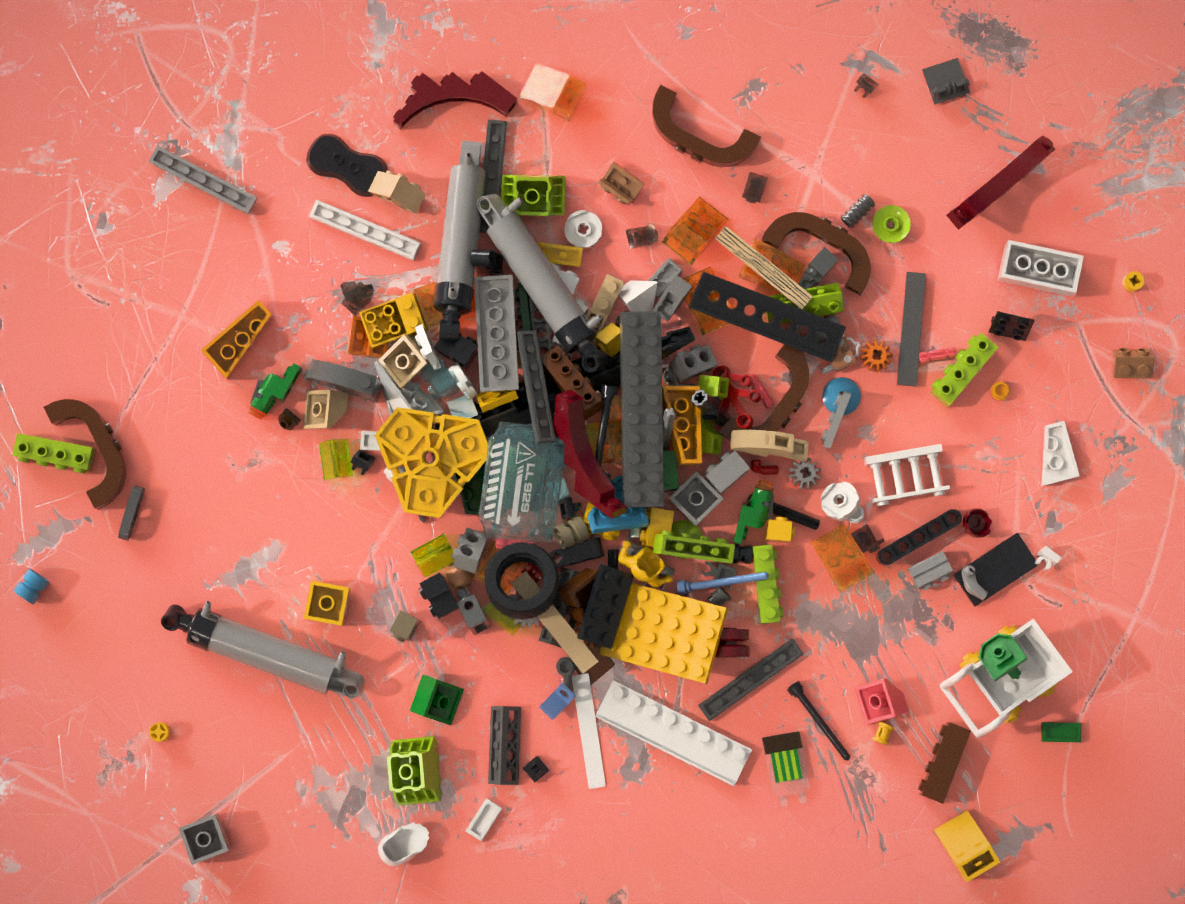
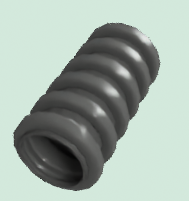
[841,194,875,228]

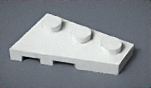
[1041,421,1080,486]

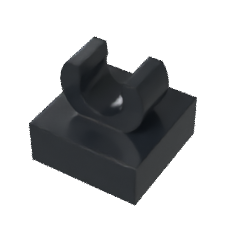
[350,449,376,475]
[559,498,582,520]
[523,756,549,783]

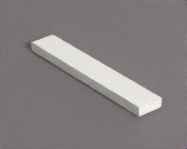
[309,200,421,261]

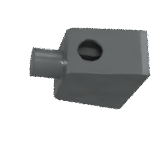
[457,588,491,635]

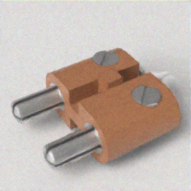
[815,334,860,374]

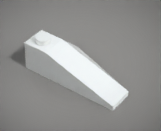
[374,361,444,416]

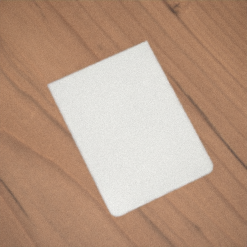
[447,395,478,418]

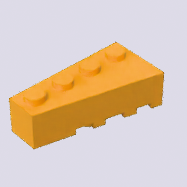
[201,300,273,380]
[662,386,702,466]

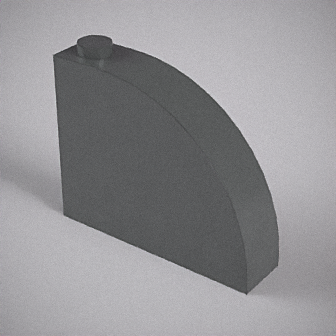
[304,360,383,403]

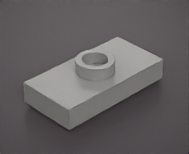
[648,258,683,299]

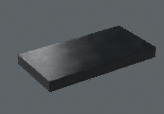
[953,532,1039,607]

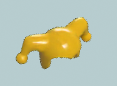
[618,540,673,588]

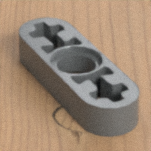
[118,485,145,541]

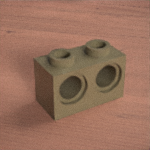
[390,610,420,642]

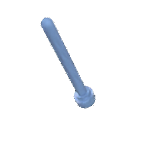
[677,572,769,596]

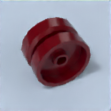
[715,628,750,658]

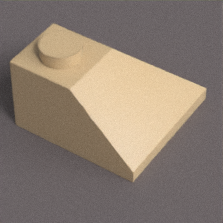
[378,334,428,389]
[303,390,348,429]

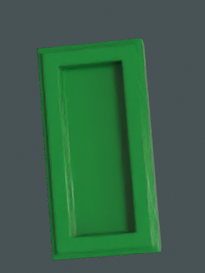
[1041,722,1081,743]

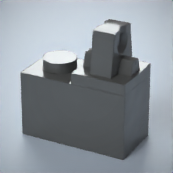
[798,247,839,289]

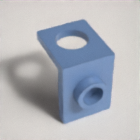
[539,682,576,720]

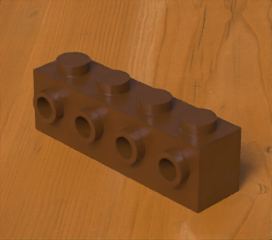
[541,346,604,421]
[918,722,971,804]

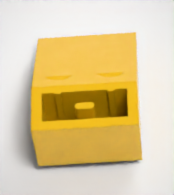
[359,292,429,348]
[934,810,1001,882]

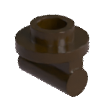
[278,408,301,430]

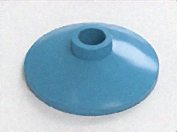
[822,377,861,415]

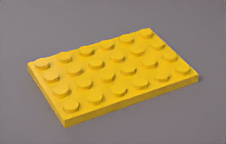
[599,583,728,684]

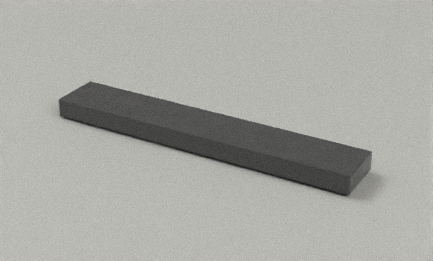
[480,120,507,233]
[897,272,926,387]
[516,330,556,444]
[698,638,803,721]

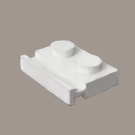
[415,324,441,371]

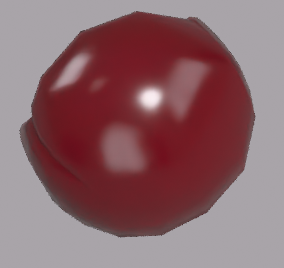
[963,509,992,538]

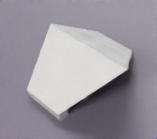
[618,280,658,312]

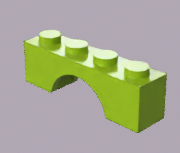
[697,375,729,455]

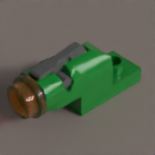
[248,363,302,420]
[733,480,774,544]

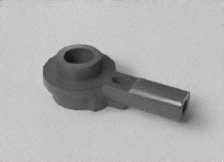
[556,657,576,696]

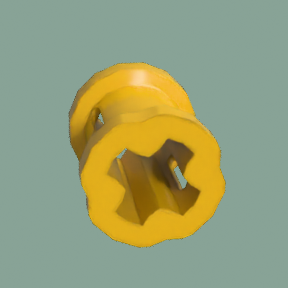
[872,721,895,746]

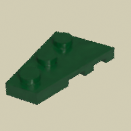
[455,462,486,515]

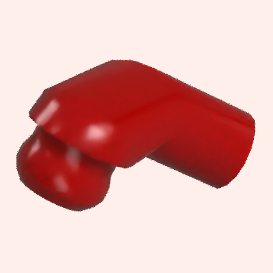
[750,459,779,475]

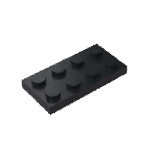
[577,564,634,649]

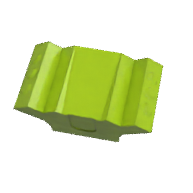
[501,174,566,216]
[387,736,443,805]

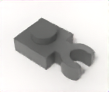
[701,561,737,588]

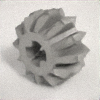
[789,457,821,490]

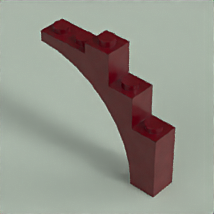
[393,71,518,130]

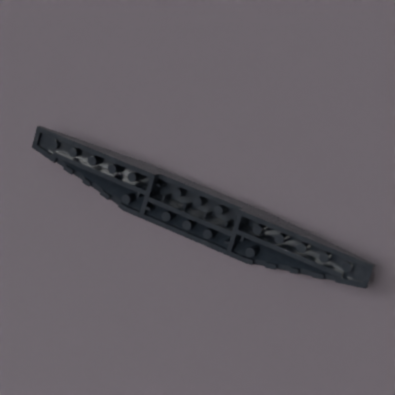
[434,327,696,437]

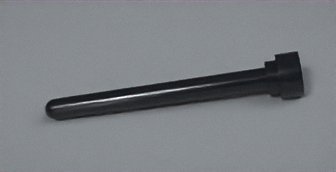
[595,384,618,467]
[787,680,850,761]

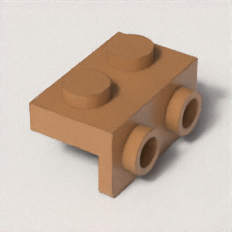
[598,162,645,205]
[1113,348,1154,378]

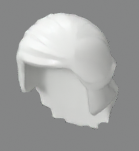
[378,822,429,867]

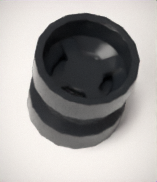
[733,544,752,564]

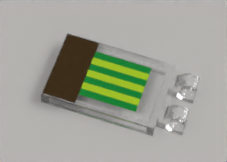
[761,731,810,808]

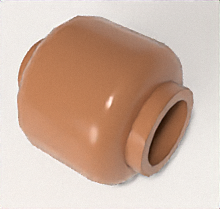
[446,562,474,590]

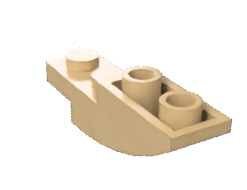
[587,274,624,344]
[731,430,808,462]

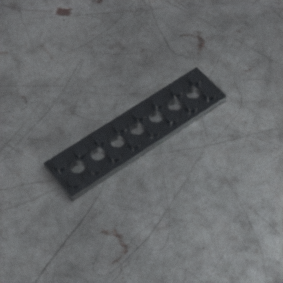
[689,271,846,362]

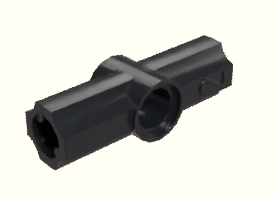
[692,390,730,426]

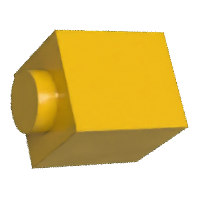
[595,323,620,357]

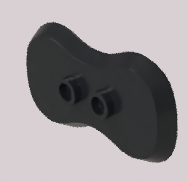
[306,134,388,197]

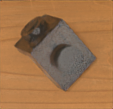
[742,172,768,204]
[626,223,658,249]
[340,282,374,302]
[341,282,374,316]
[851,524,885,553]

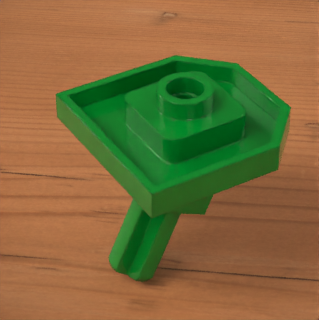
[978,633,1028,682]

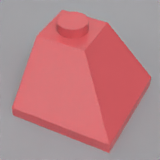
[855,678,909,725]

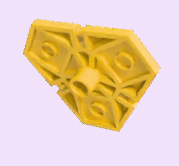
[375,407,492,518]

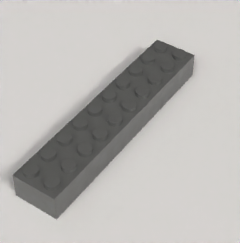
[620,311,664,507]

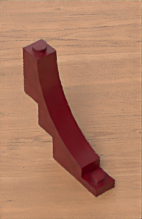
[946,135,1056,230]
[553,390,627,519]

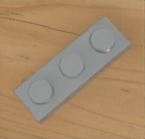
[821,390,851,448]

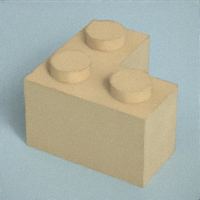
[368,171,426,214]

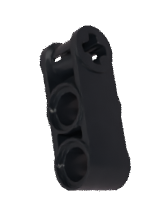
[471,250,504,275]
[549,537,605,568]

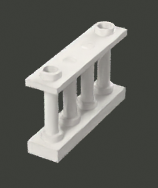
[864,444,950,506]

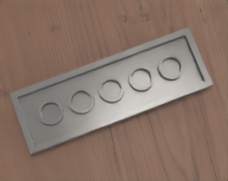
[474,275,519,393]

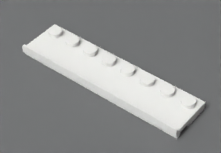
[595,680,752,786]

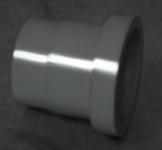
[707,586,732,606]

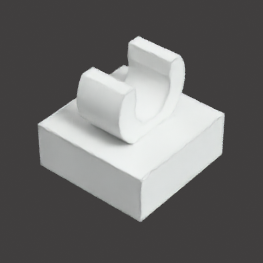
[1035,546,1061,571]

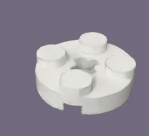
[564,210,602,249]
[448,362,478,400]
[821,482,861,521]

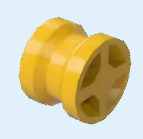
[1122,271,1144,292]
[149,722,171,742]

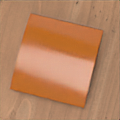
[346,316,389,359]

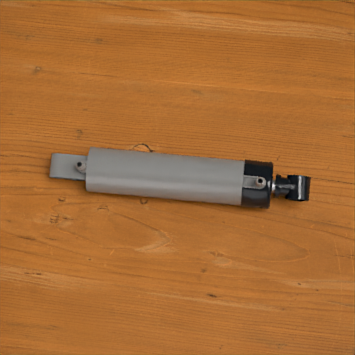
[433,140,486,340]
[477,194,608,372]
[161,601,365,698]

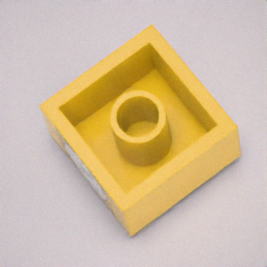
[303,580,351,626]

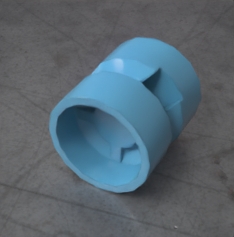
[13,568,50,604]

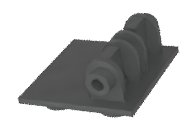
[922,58,970,105]

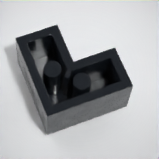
[434,333,478,370]
[418,573,459,619]

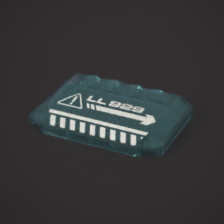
[479,421,565,543]

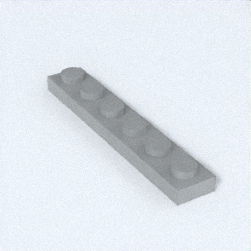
[148,145,258,215]

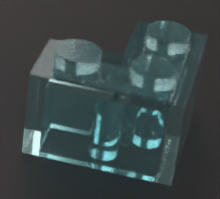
[419,356,460,402]

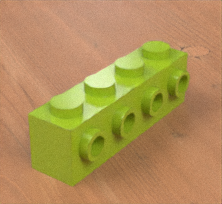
[765,282,844,325]
[930,333,998,408]
[12,433,96,474]
[652,531,735,564]
[752,544,783,624]

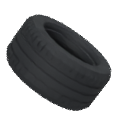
[485,542,559,620]

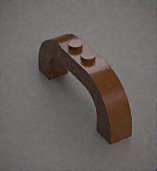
[652,84,761,167]
[761,212,871,296]
[719,344,809,442]
[43,399,126,510]

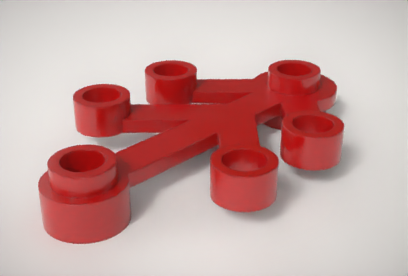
[713,365,761,430]

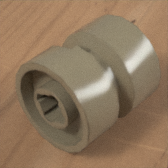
[553,516,589,550]

